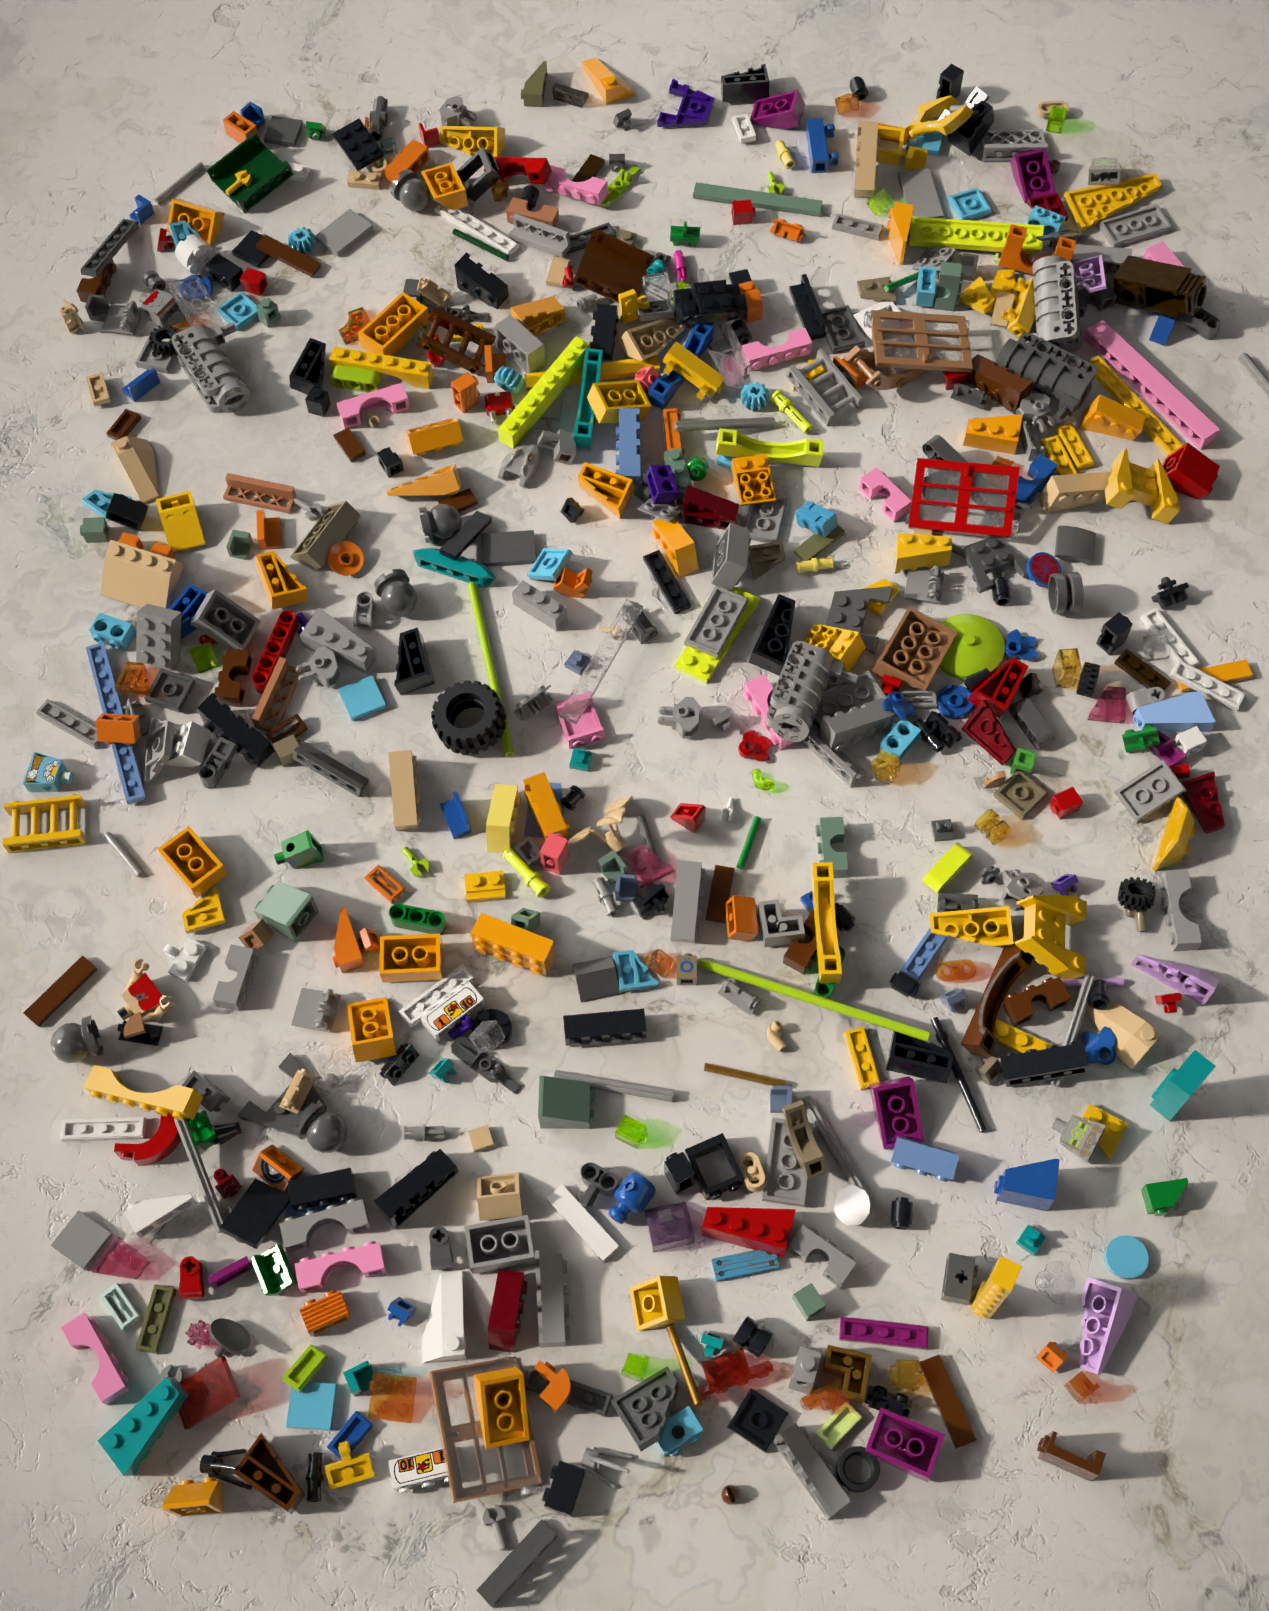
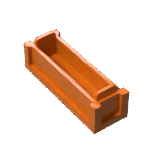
[663,408,685,455]

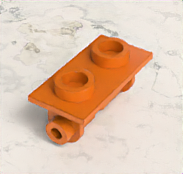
[770,218,805,242]

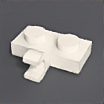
[163,938,207,982]

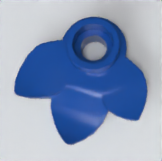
[1004,629,1038,660]
[882,691,917,721]
[1082,1026,1116,1065]

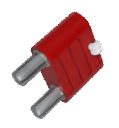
[484,391,514,424]

